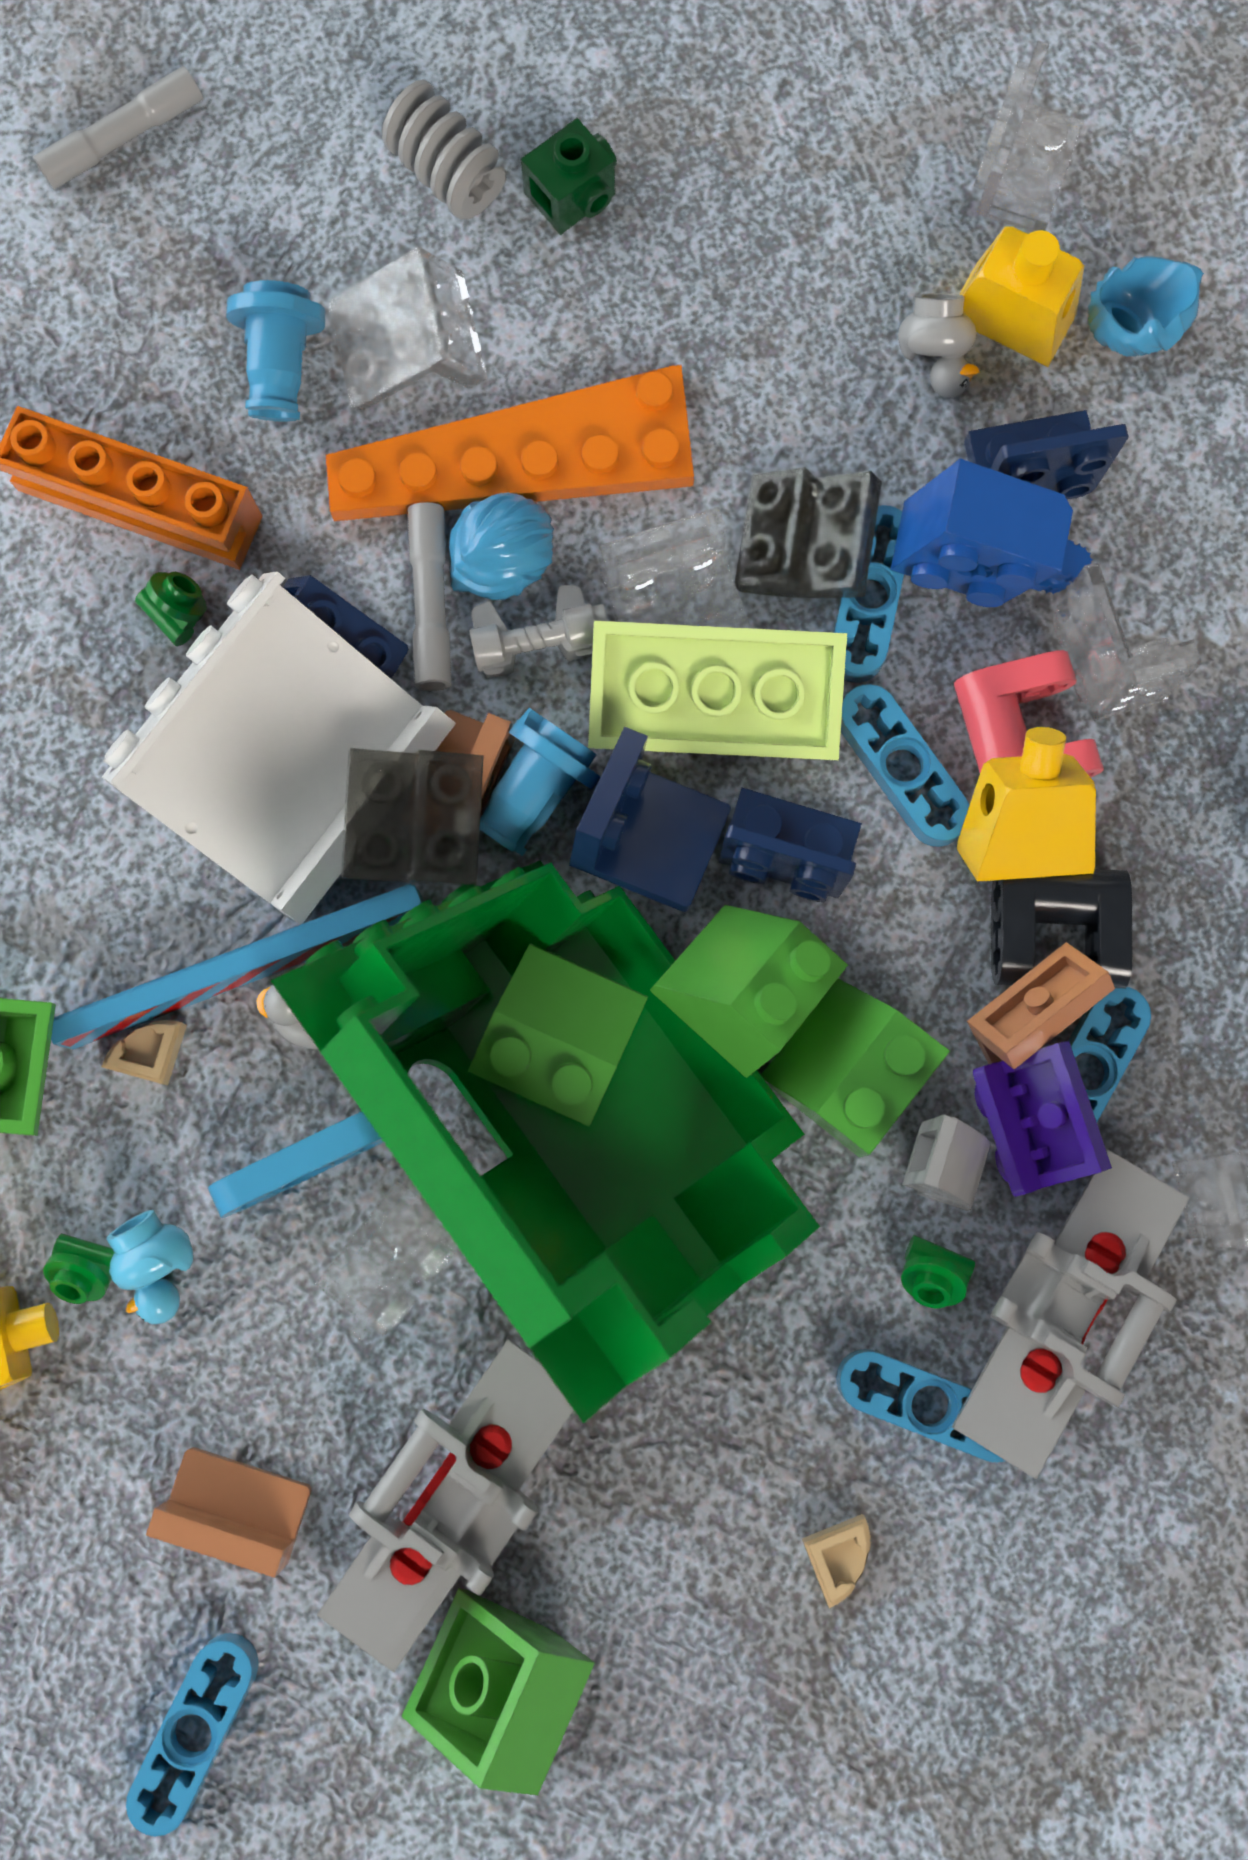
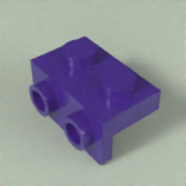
[973,1040,1112,1197]

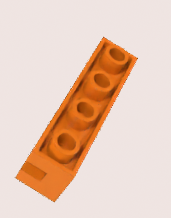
[0,405,263,570]

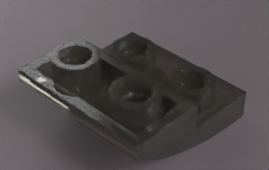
[734,467,882,598]
[341,748,484,885]

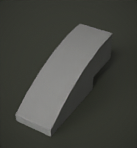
[902,1115,991,1211]

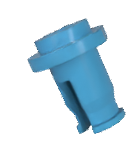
[226,280,326,422]
[472,708,601,856]

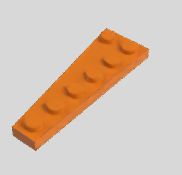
[326,365,694,521]

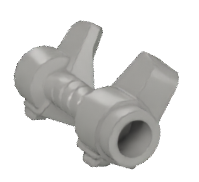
[469,585,608,678]

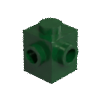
[521,118,617,235]

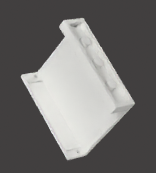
[102,572,456,925]

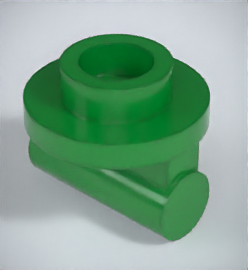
[135,572,207,646]
[43,1233,115,1304]
[901,1235,975,1309]

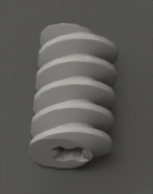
[381,79,507,219]

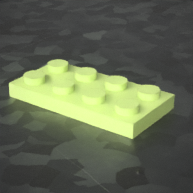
[588,621,847,760]

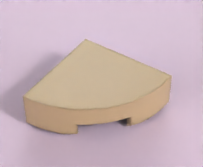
[101,1020,187,1086]
[802,1514,871,1608]

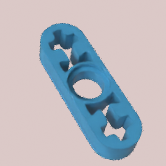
[833,505,904,683]
[841,684,969,847]
[1069,987,1151,1122]
[208,1112,384,1218]
[836,1349,1005,1463]
[126,1633,259,1836]

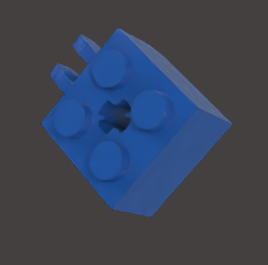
[890,458,1093,607]

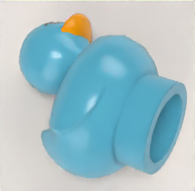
[106,1210,194,1324]

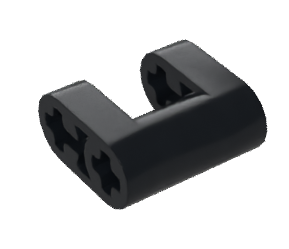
[991,869,1133,989]

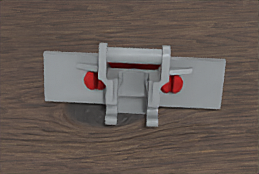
[952,1150,1190,1479]
[317,1339,573,1672]

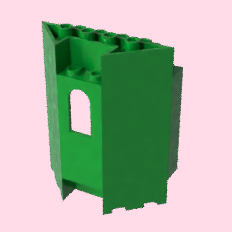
[270,860,820,1424]

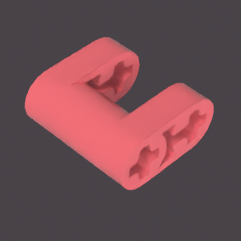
[954,650,1104,778]

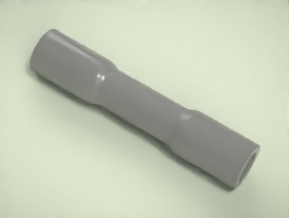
[33,66,203,190]
[407,502,452,691]

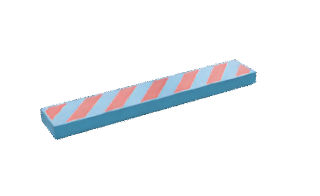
[51,883,424,1050]

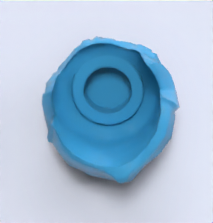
[1088,256,1204,357]
[449,493,554,600]

